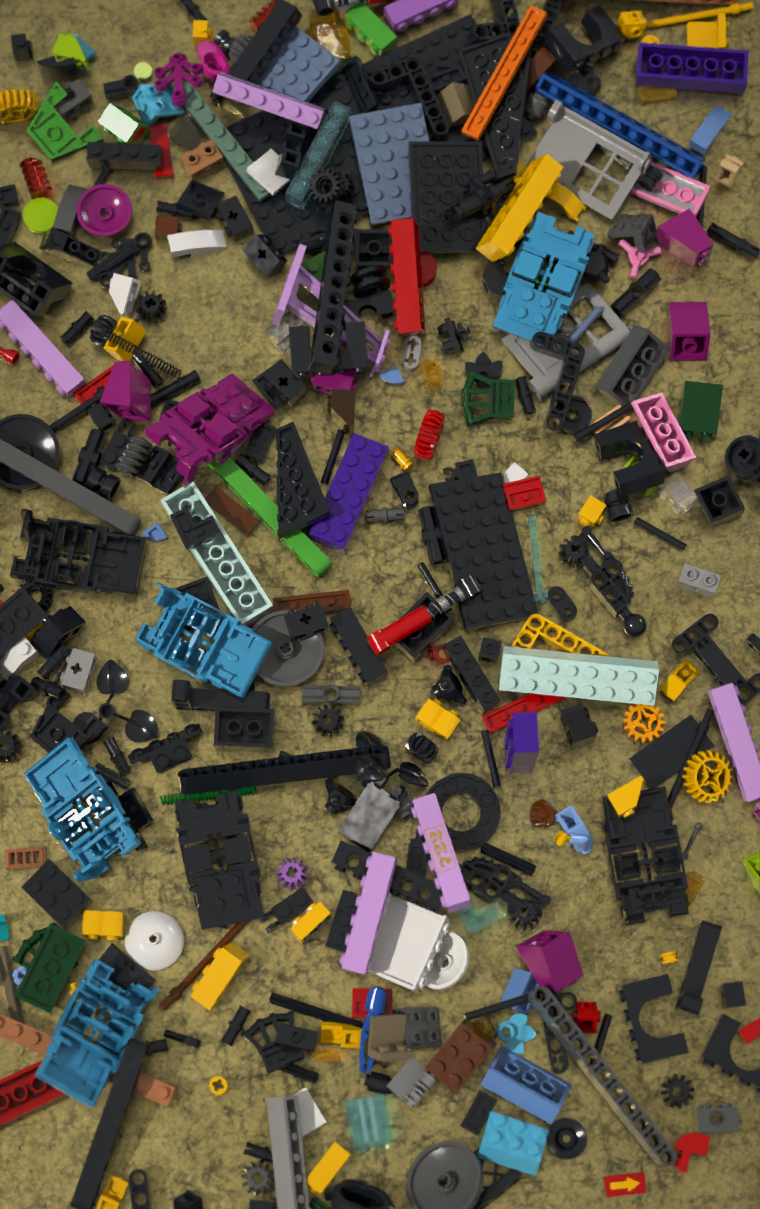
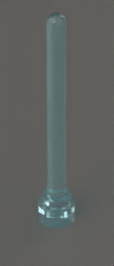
[528,515,548,604]

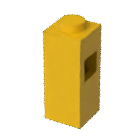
[307,1142,351,1194]

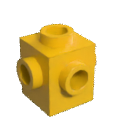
[617,11,647,38]

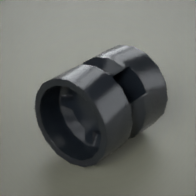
[85,467,121,500]
[603,489,634,522]

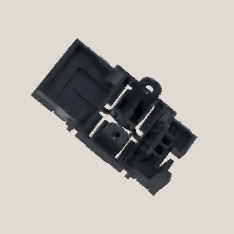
[10,509,147,598]
[602,786,690,926]

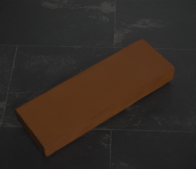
[205,486,260,537]

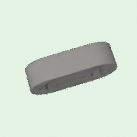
[402,335,421,372]

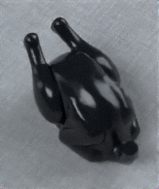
[324,1179,396,1209]

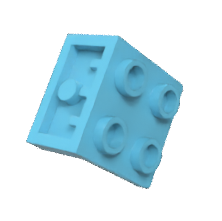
[132,83,184,126]

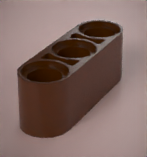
[527,46,558,94]

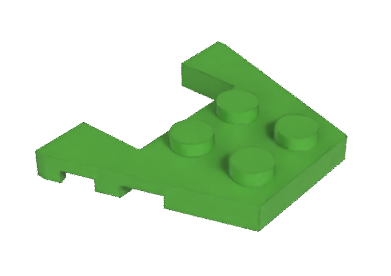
[26,82,104,160]

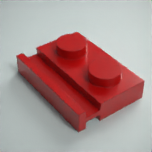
[503,475,546,511]
[352,988,392,1018]

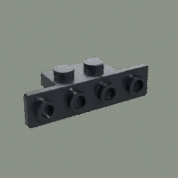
[128,723,203,773]
[100,781,154,851]

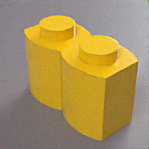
[415,698,461,741]
[82,911,125,941]

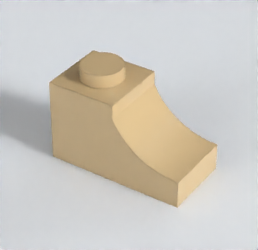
[715,154,744,188]

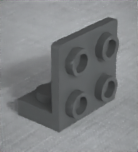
[607,213,657,253]
[392,1007,442,1049]

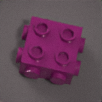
[310,350,360,394]

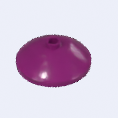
[77,184,132,237]

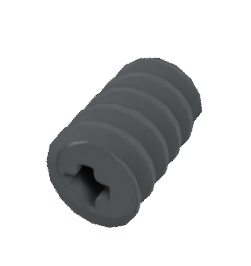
[115,435,153,477]

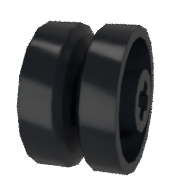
[725,435,760,483]

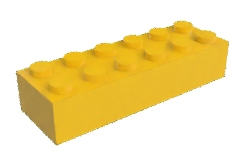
[475,153,563,262]

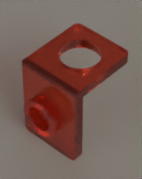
[427,642,450,666]

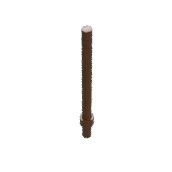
[159,921,247,1011]

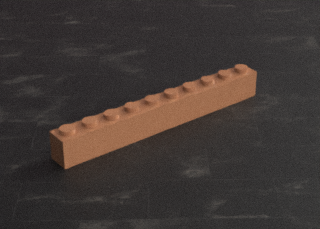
[0,1014,177,1107]

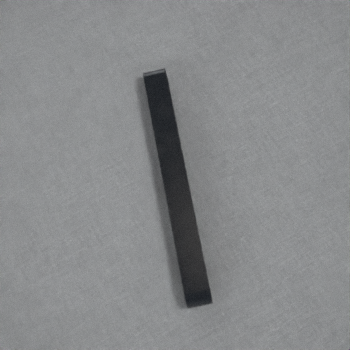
[177,745,391,794]

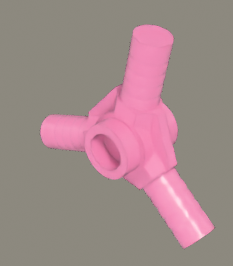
[619,238,662,279]

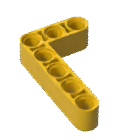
[511,614,610,657]

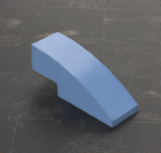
[689,105,733,155]

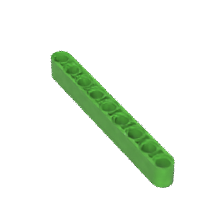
[206,455,333,577]

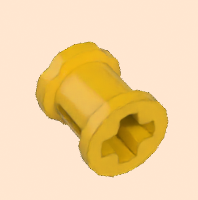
[209,1076,228,1096]

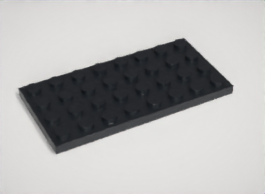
[428,472,539,630]

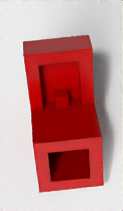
[673,1133,710,1173]

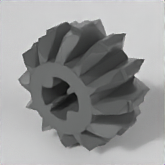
[229,34,253,63]
[241,1161,275,1196]

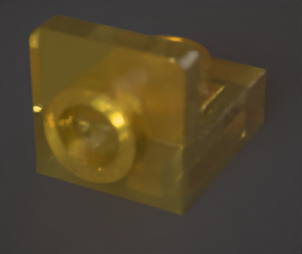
[685,871,705,904]
[311,1040,340,1062]

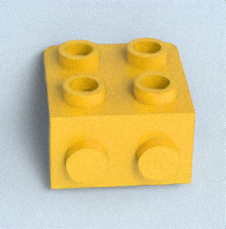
[687,14,729,49]

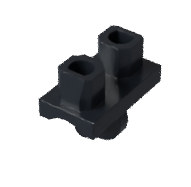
[437,317,470,353]

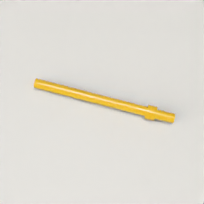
[647,2,753,29]

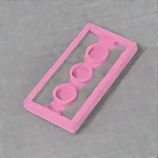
[630,162,711,217]

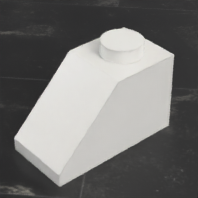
[109,273,141,317]
[0,637,40,678]

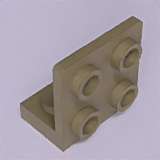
[367,1014,415,1062]

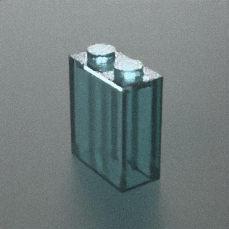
[345,1094,392,1153]

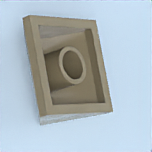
[436,82,475,128]

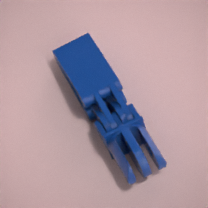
[359,986,387,1073]

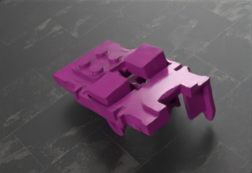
[145,373,276,488]

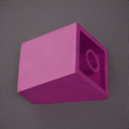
[654,208,714,267]
[668,302,711,361]
[100,360,151,422]
[516,930,584,994]

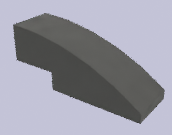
[53,184,87,237]

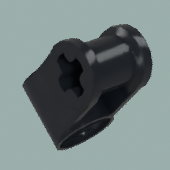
[390,471,419,509]

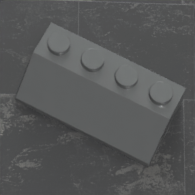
[595,325,670,411]

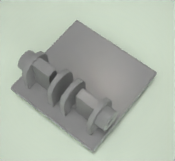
[387,1057,437,1108]

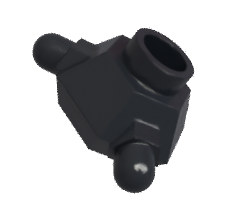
[578,244,610,284]
[432,665,467,705]
[325,779,358,814]

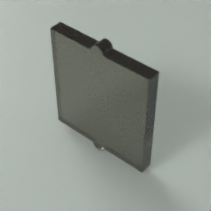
[167,112,206,151]

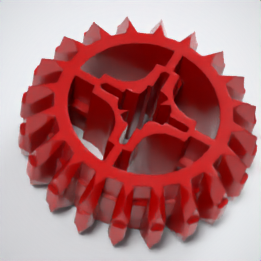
[414,409,445,460]

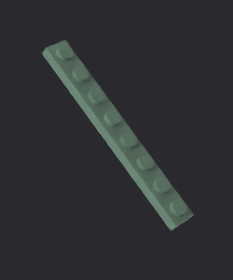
[174,82,271,202]

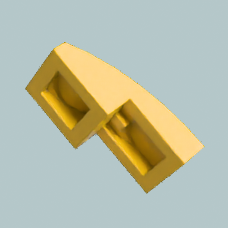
[319,1022,362,1048]
[95,1173,129,1209]

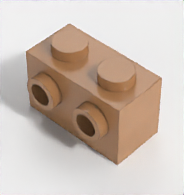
[180,140,224,181]

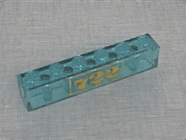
[285,101,351,209]

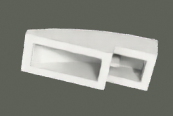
[167,230,227,258]

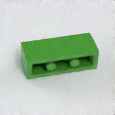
[344,3,397,56]

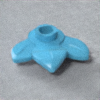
[497,1013,537,1054]

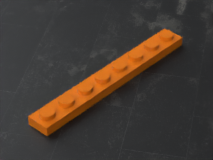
[461,5,547,141]

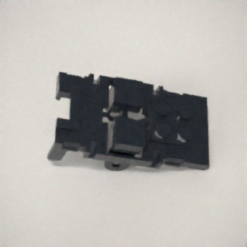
[175,789,265,930]

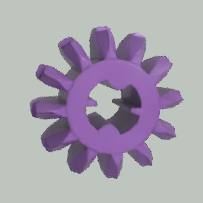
[275,857,309,891]

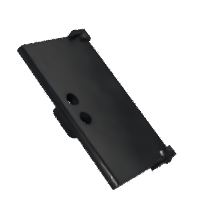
[99,943,156,991]

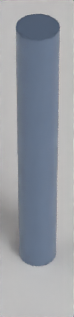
[568,306,602,342]

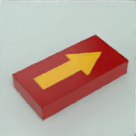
[603,1172,647,1197]

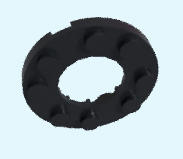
[426,773,501,851]

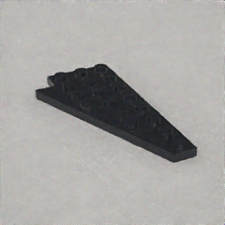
[458,32,533,181]

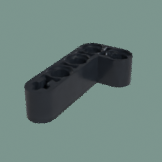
[540,992,577,1075]

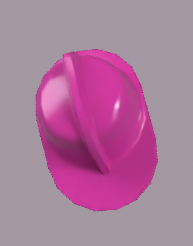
[197,41,230,82]

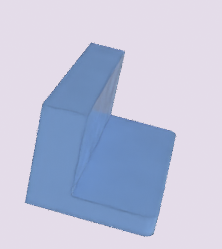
[500,968,539,1017]

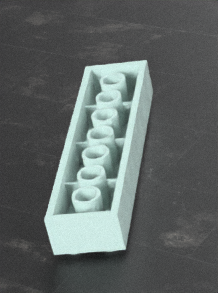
[160,482,274,627]
[499,646,659,706]

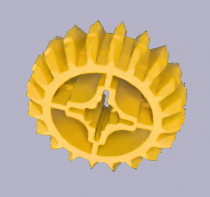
[0,88,40,124]
[682,750,734,803]

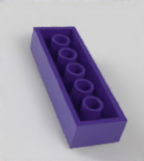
[635,42,749,94]
[309,433,389,554]
[504,712,539,774]

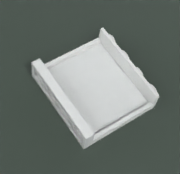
[368,893,450,993]

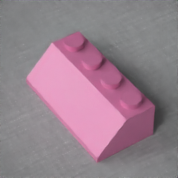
[631,392,696,472]

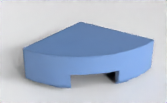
[379,366,405,385]
[142,522,169,542]

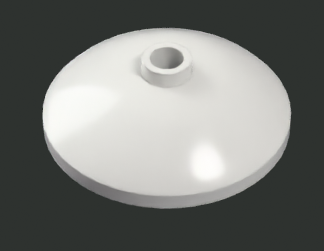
[125,911,184,971]
[425,931,469,990]

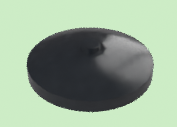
[0,414,60,490]

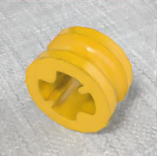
[660,951,680,965]

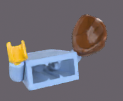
[529,799,594,854]

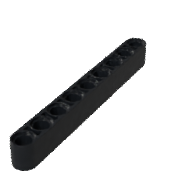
[70,1037,150,1209]

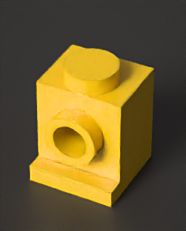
[193,20,213,47]

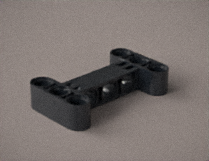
[670,614,760,706]

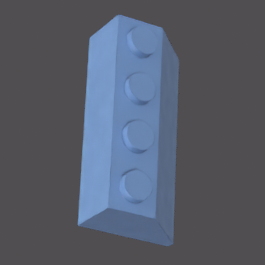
[481,1045,572,1125]

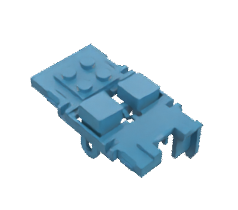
[492,212,595,346]
[134,582,273,699]
[23,737,142,882]
[35,959,159,1109]

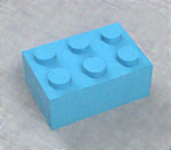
[477,1111,549,1176]

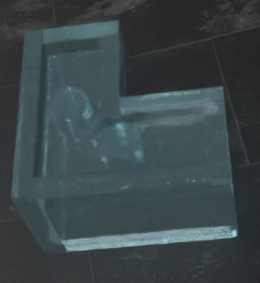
[456,892,505,937]

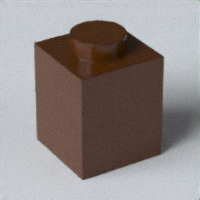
[155,216,183,241]

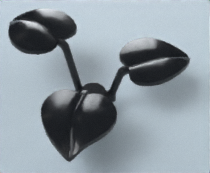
[73,660,158,744]
[355,731,428,788]

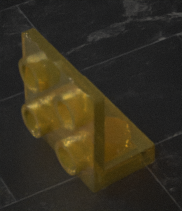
[305,21,351,60]

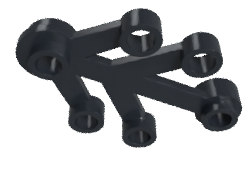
[98,232,152,289]

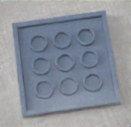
[257,26,342,102]

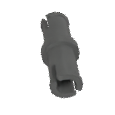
[366,507,405,522]

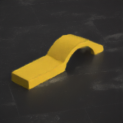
[509,161,587,223]

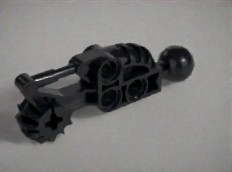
[558,526,647,637]
[430,857,551,931]

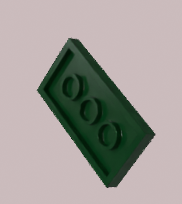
[14,924,86,1014]

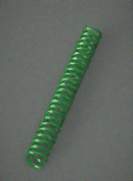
[160,786,258,806]

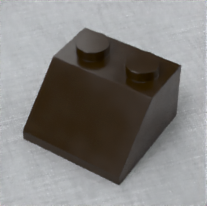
[327,389,355,438]

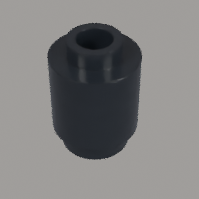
[364,1071,393,1095]

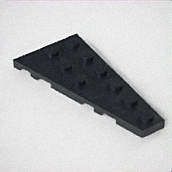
[276,422,331,539]

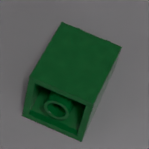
[678,381,723,441]

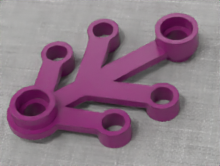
[154,53,203,107]

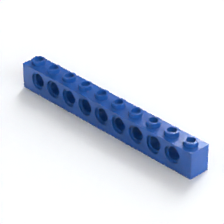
[535,71,706,179]

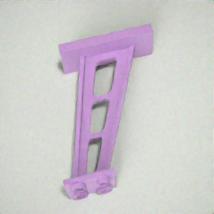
[272,244,391,378]

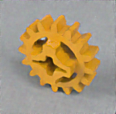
[622,704,665,744]

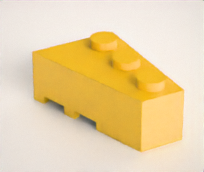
[190,942,251,1010]

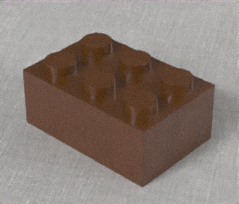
[425,1019,497,1094]

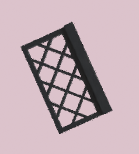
[472,1147,523,1209]

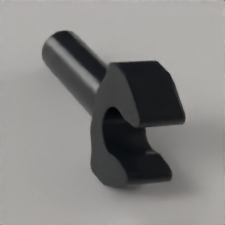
[164,1029,201,1048]

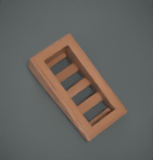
[4,847,46,871]

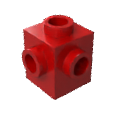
[572,1001,601,1033]

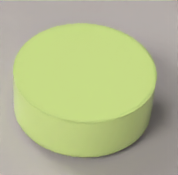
[134,62,152,82]

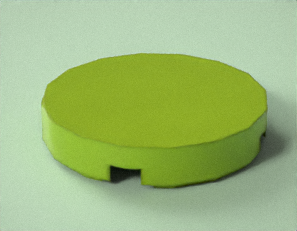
[23,198,58,234]

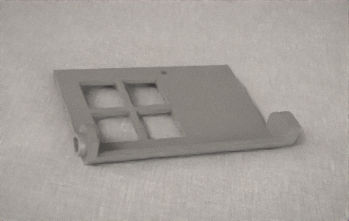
[526,100,652,221]
[502,283,632,403]

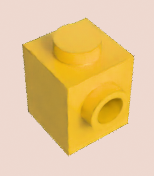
[577,495,606,528]

